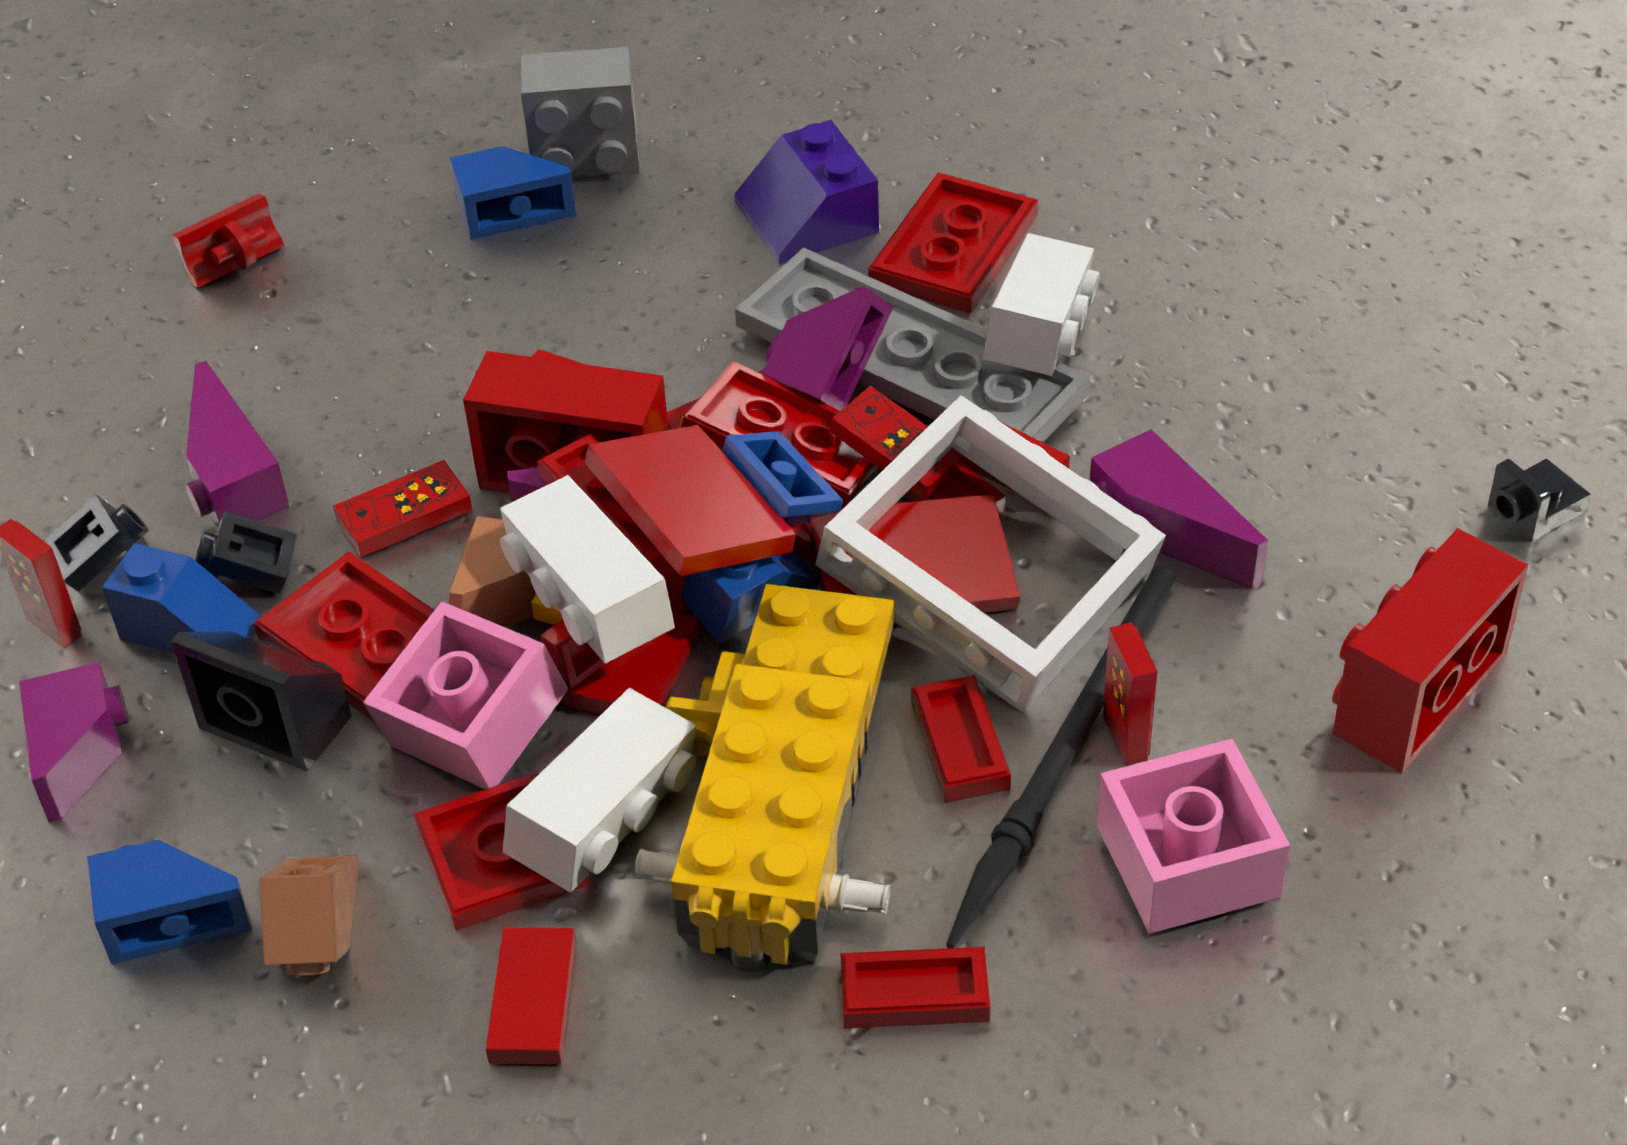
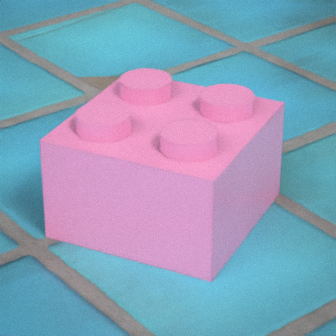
[363,601,568,789]
[1097,739,1290,934]

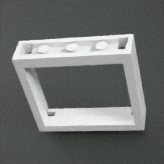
[815,395,1166,713]

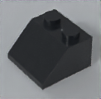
[171,632,352,772]

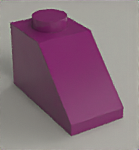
[761,286,894,411]
[19,662,129,822]

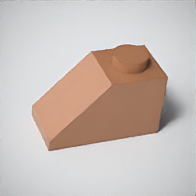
[449,516,536,628]
[259,855,359,976]

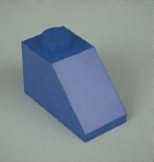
[449,146,576,240]
[722,431,843,528]
[102,543,260,653]
[681,551,819,644]
[87,840,252,964]

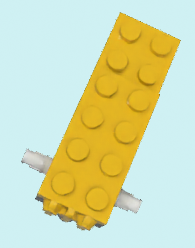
[635,584,895,972]

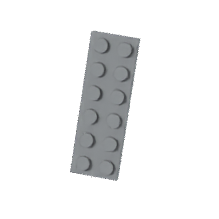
[735,248,1091,442]

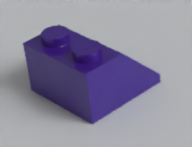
[734,120,879,265]

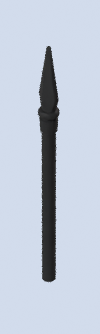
[946,565,1176,948]

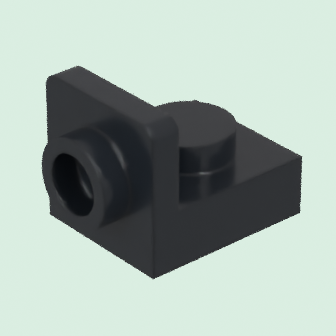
[1488,458,1591,542]
[43,494,149,592]
[194,511,297,594]

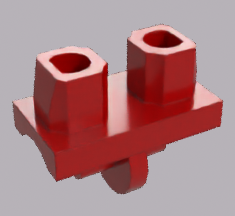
[171,193,284,288]

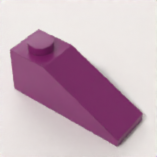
[185,361,290,528]
[1090,429,1268,589]

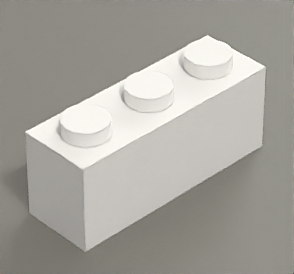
[983,233,1100,376]
[500,475,675,663]
[503,688,697,893]

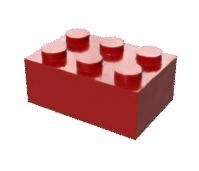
[463,351,669,493]
[1332,528,1529,773]

